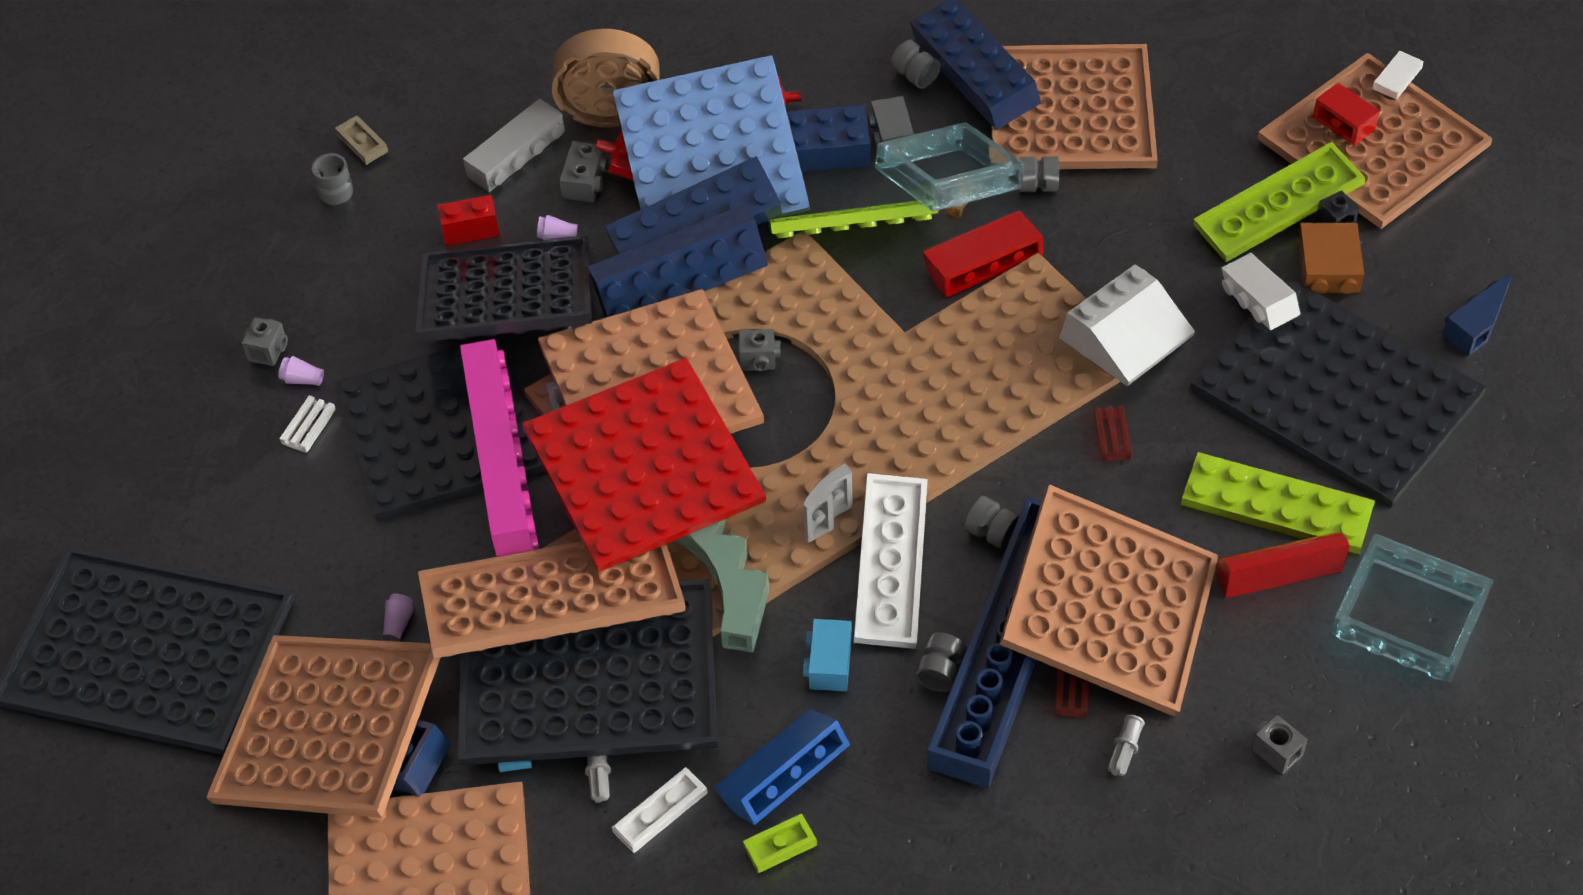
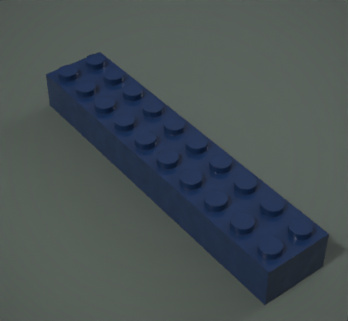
[927,497,1042,788]

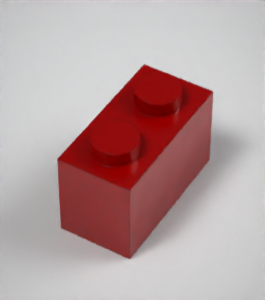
[1313,83,1380,146]
[437,195,500,247]

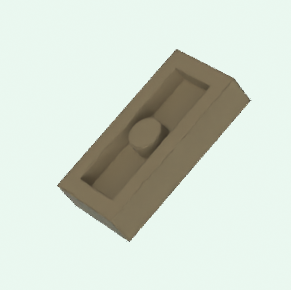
[335,116,388,165]

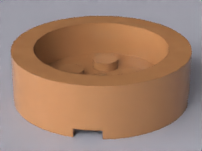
[552,29,660,127]

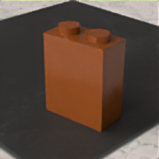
[1297,223,1365,294]

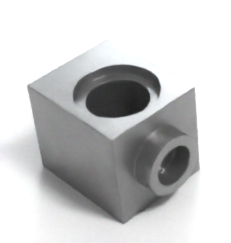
[1252,715,1308,775]

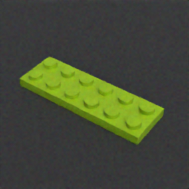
[1194,142,1365,262]
[768,199,938,238]
[1181,452,1375,555]

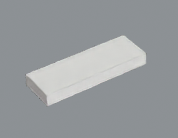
[612,767,708,853]

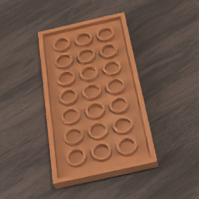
[418,541,686,659]

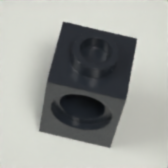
[1315,190,1359,223]

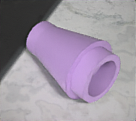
[537,215,578,240]
[279,356,324,386]
[382,594,415,642]

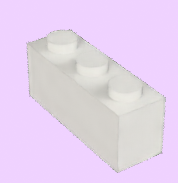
[1222,253,1300,330]

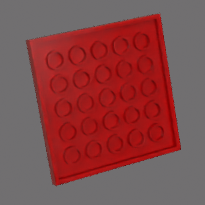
[523,357,766,573]

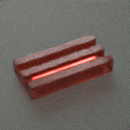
[1094,405,1132,460]
[1055,669,1089,717]

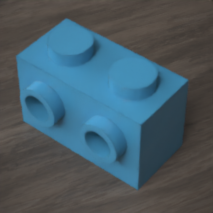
[803,619,852,691]

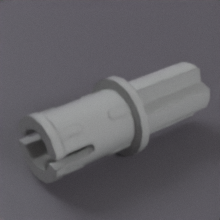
[1107,715,1145,776]
[585,755,611,803]

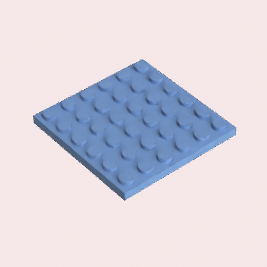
[613,55,810,218]

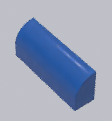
[714,709,850,825]

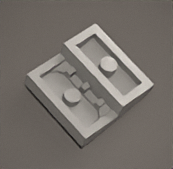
[803,464,853,543]

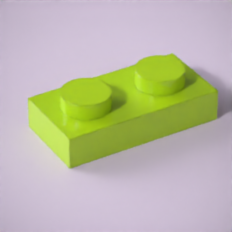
[743,813,817,873]

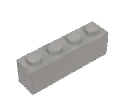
[463,98,565,192]

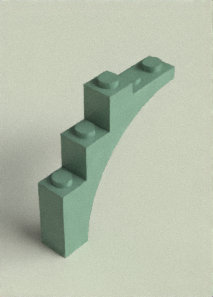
[674,519,770,653]

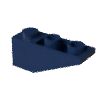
[1443,274,1512,356]

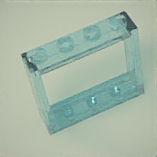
[875,122,1025,211]
[1330,533,1494,683]

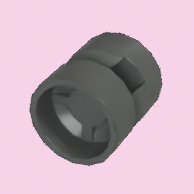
[891,40,941,89]
[311,153,353,205]
[1019,156,1059,192]
[965,496,1020,550]
[915,632,967,693]

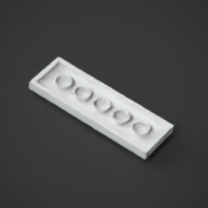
[853,473,928,649]

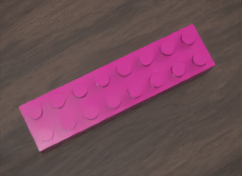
[460,339,539,557]

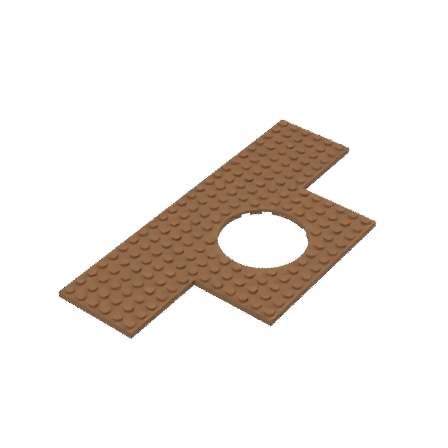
[524,230,1121,636]

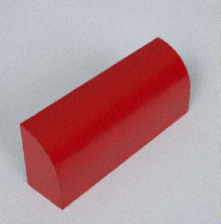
[923,210,1043,298]
[1215,532,1350,598]

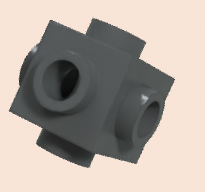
[242,317,288,366]
[739,329,781,371]

